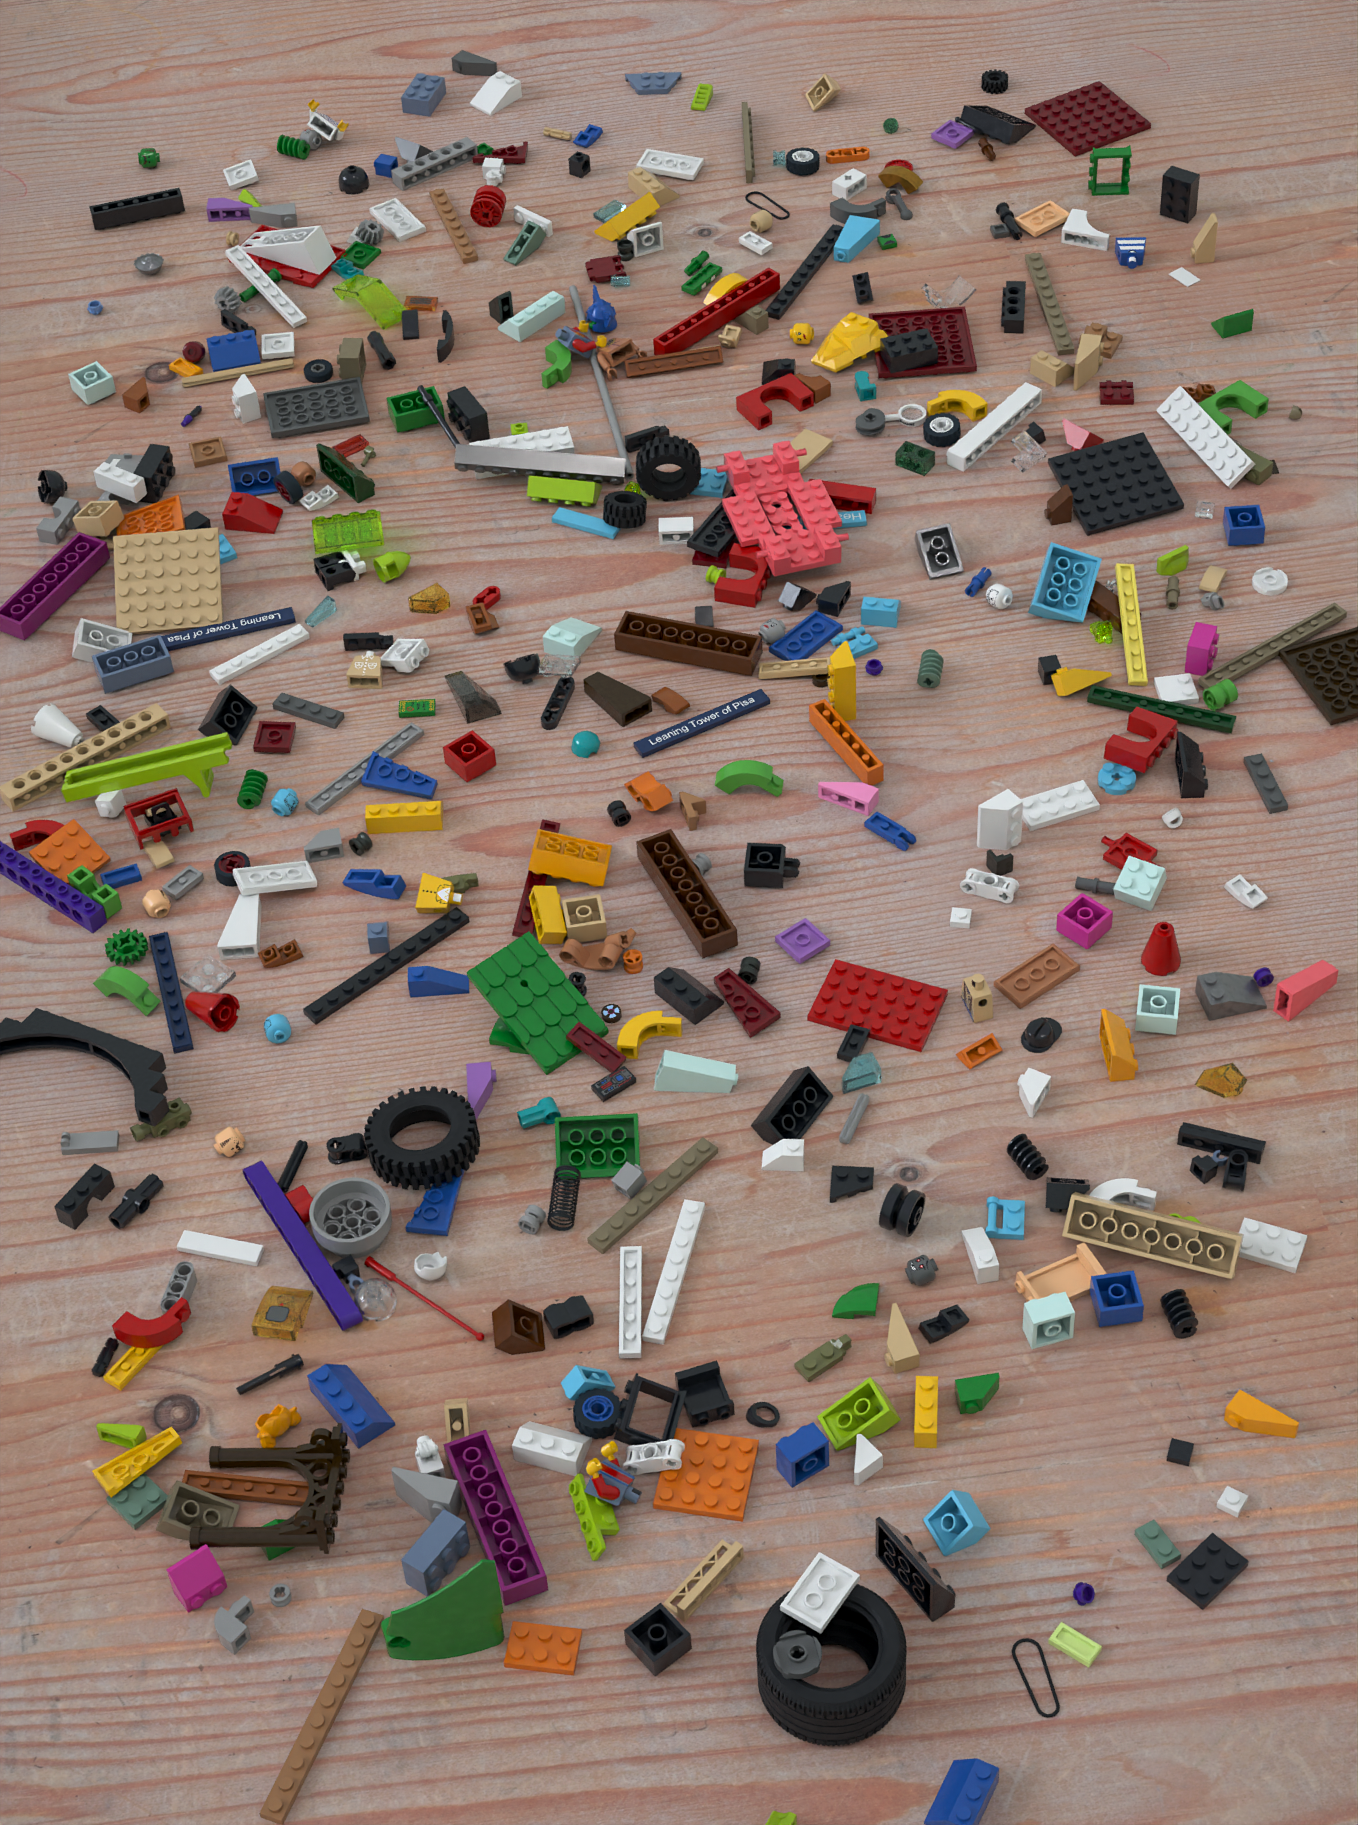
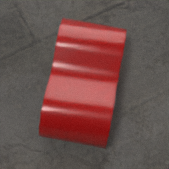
[284,1185,313,1224]

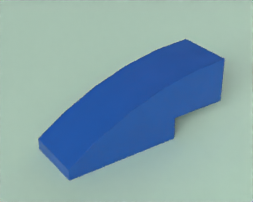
[342,869,406,899]

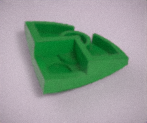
[489,1017,529,1055]
[832,1283,879,1319]

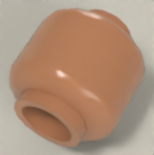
[291,461,316,487]

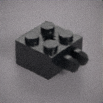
[744,842,800,888]

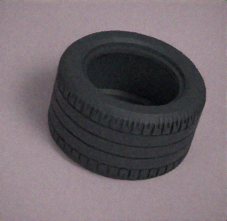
[756,1584,907,1746]

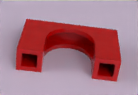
[736,373,814,431]
[714,543,772,608]
[1104,707,1178,773]

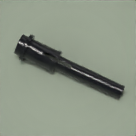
[236,1354,304,1395]

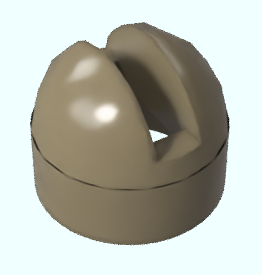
[1289,405,1302,420]

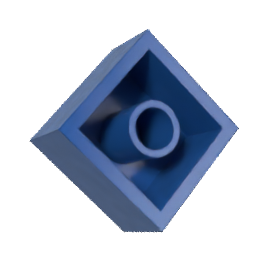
[1223,505,1265,546]
[1090,1270,1144,1327]
[776,1422,829,1488]

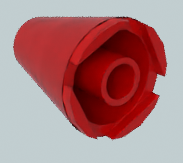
[1141,922,1181,976]
[185,991,240,1032]

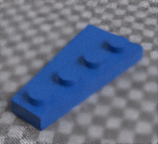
[361,751,438,799]
[405,1169,465,1236]

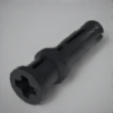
[995,202,1023,240]

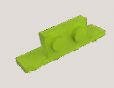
[569,1473,620,1561]

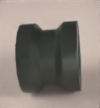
[349,832,373,856]

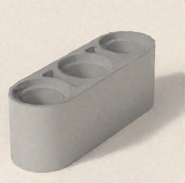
[160,1261,197,1314]

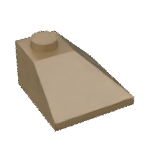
[805,73,841,112]

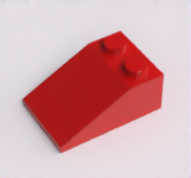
[222,492,283,534]

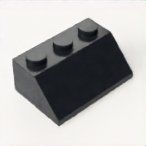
[198,684,258,745]
[1175,732,1208,799]
[654,967,724,1025]

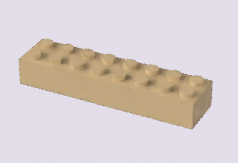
[1062,1192,1244,1279]

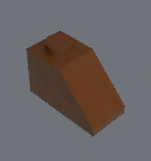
[1044,484,1073,526]

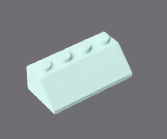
[498,291,566,342]

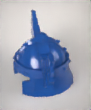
[586,285,617,332]

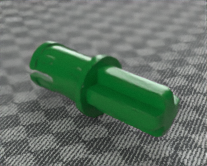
[684,250,709,276]

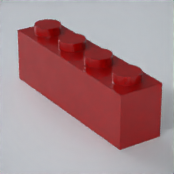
[809,479,876,514]

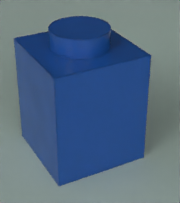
[374,154,398,178]

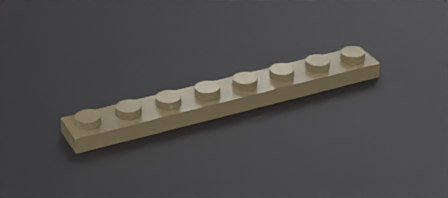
[742,102,755,183]
[587,1137,718,1254]

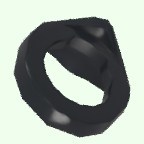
[746,1402,780,1428]

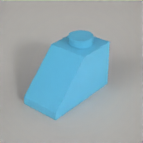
[561,1365,615,1401]

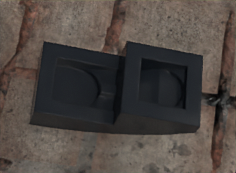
[402,309,419,340]
[918,1304,970,1344]

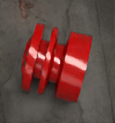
[470,185,507,227]

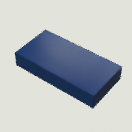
[100,863,142,889]

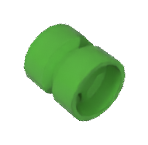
[1203,679,1238,711]

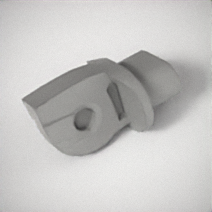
[1201,592,1225,610]

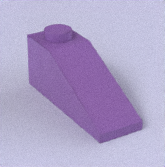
[207,198,253,222]
[466,1062,497,1120]

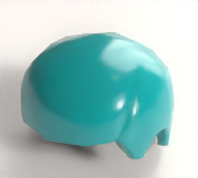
[571,731,601,758]

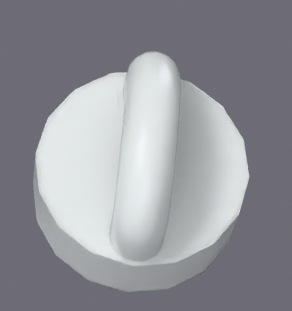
[1162,808,1183,828]

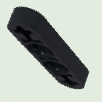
[541,676,575,730]

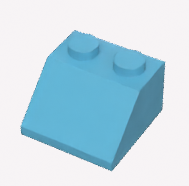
[861,597,901,628]
[923,1490,991,1556]

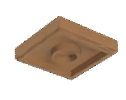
[189,437,228,468]

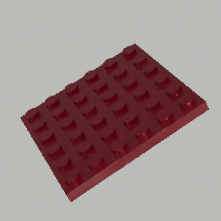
[1024,81,1151,157]
[869,306,977,379]

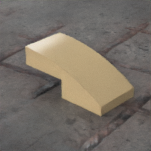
[1199,565,1227,592]
[143,839,175,869]

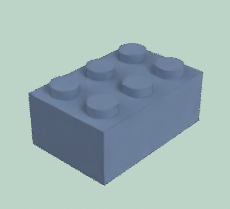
[401,73,446,117]
[401,1509,470,1597]

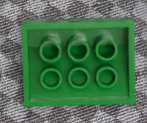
[555,1113,640,1179]

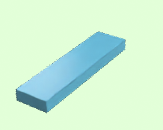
[552,507,621,539]

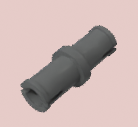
[1075,876,1116,895]

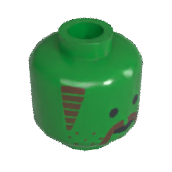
[138,148,160,168]

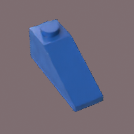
[408,966,469,998]

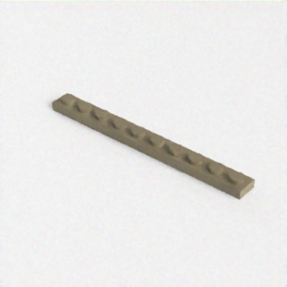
[1025,253,1074,356]
[1198,603,1347,689]

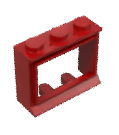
[123,788,194,850]

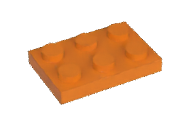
[504,1621,582,1676]

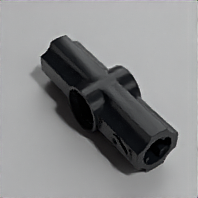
[108,1173,164,1229]

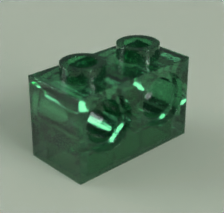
[895,441,935,476]

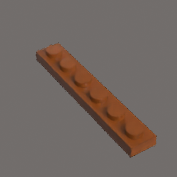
[624,346,724,378]
[182,1470,309,1506]

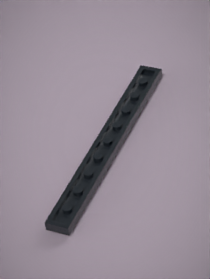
[765,224,844,320]
[303,907,470,1025]

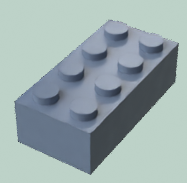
[92,635,174,694]

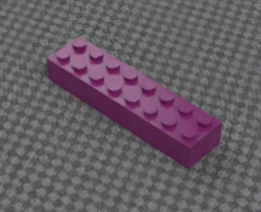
[0,532,110,641]
[443,1430,548,1606]

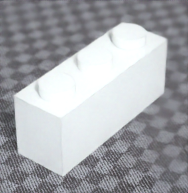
[93,462,147,503]

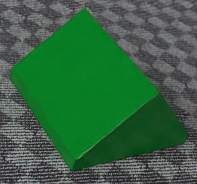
[1211,309,1254,339]

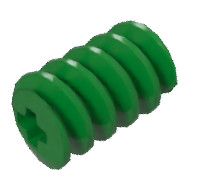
[277,134,310,160]
[237,769,268,809]

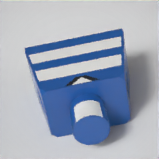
[1115,237,1146,269]

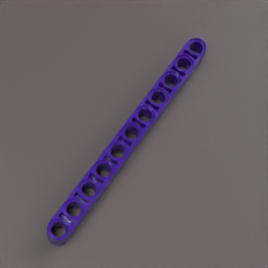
[242,1160,363,1331]

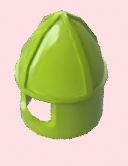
[373,551,411,583]

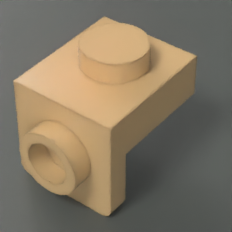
[718,324,742,348]

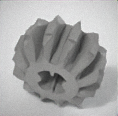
[357,219,384,245]
[214,286,242,313]

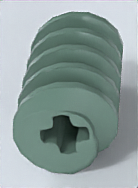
[917,649,944,688]

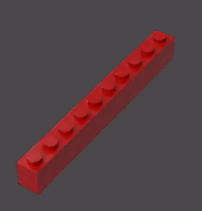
[653,267,780,356]

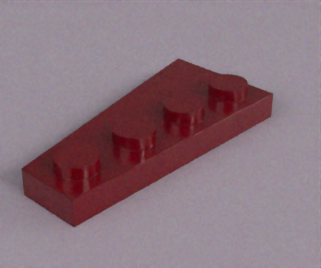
[714,968,781,1038]

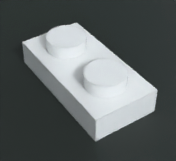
[739,231,772,255]

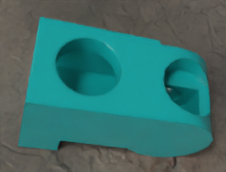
[855,371,876,402]

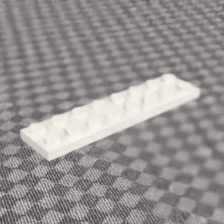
[1156,386,1255,489]

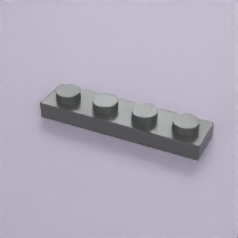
[272,693,345,729]
[1243,753,1288,814]

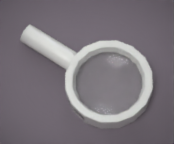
[885,404,926,427]

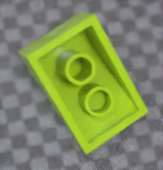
[817,1377,901,1451]

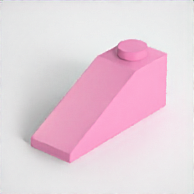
[818,782,879,816]

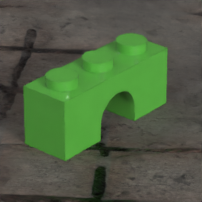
[67,865,122,919]

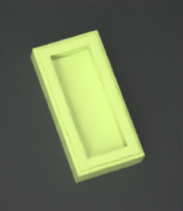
[1048,1622,1102,1668]

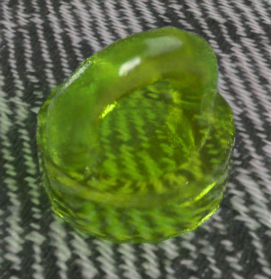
[624,481,642,495]

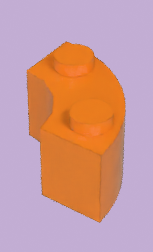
[624,771,673,811]

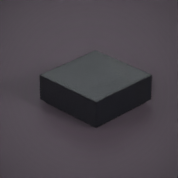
[1166,1438,1194,1466]

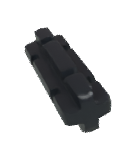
[92,1337,119,1377]

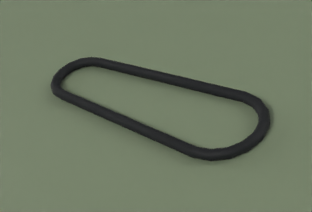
[745,191,790,220]
[1012,1638,1060,1718]

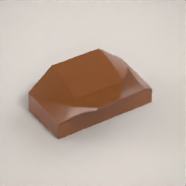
[466,603,499,634]

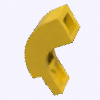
[703,273,748,305]
[927,390,988,422]
[617,1011,683,1059]

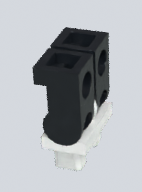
[313,548,366,591]

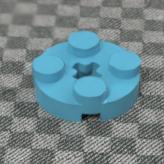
[1098,763,1136,795]

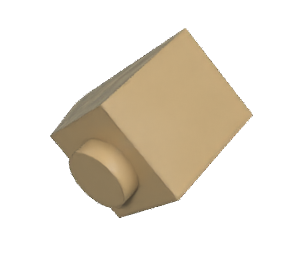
[444,1398,470,1443]

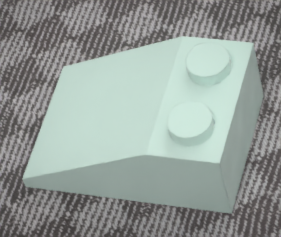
[543,617,602,663]

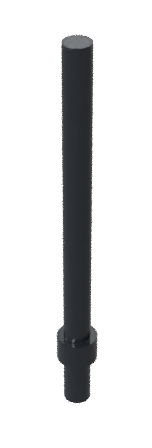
[417,385,460,449]

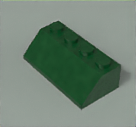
[316,444,375,503]

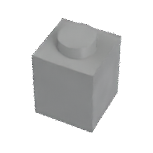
[611,1162,647,1200]

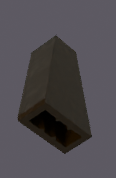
[583,672,652,727]

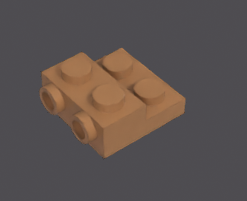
[1079,322,1123,359]

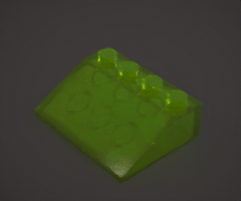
[312,509,384,554]

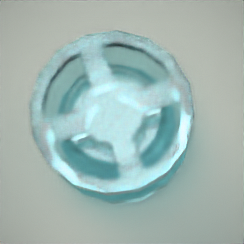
[773,150,786,166]

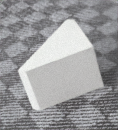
[854,1434,883,1485]

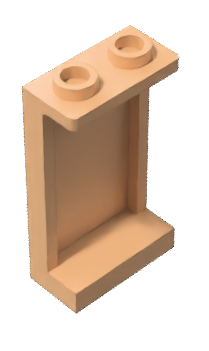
[1015,1242,1107,1302]

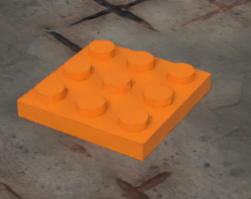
[29,819,111,885]

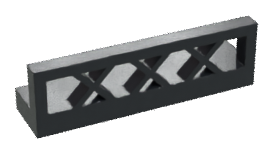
[1177,1122,1266,1164]

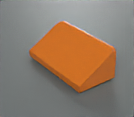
[956,1033,1002,1070]

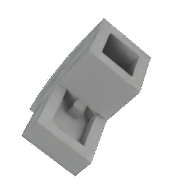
[214,1595,254,1655]

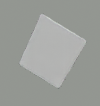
[1169,267,1200,287]

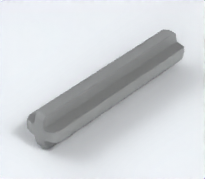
[839,1093,869,1144]

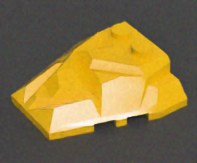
[811,312,888,373]

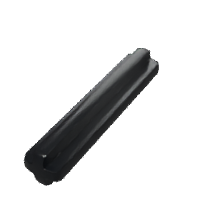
[277,1140,308,1193]

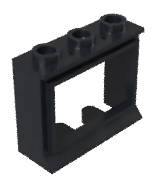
[613,1373,687,1445]

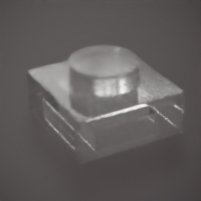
[1195,501,1215,519]

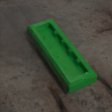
[681,262,722,296]

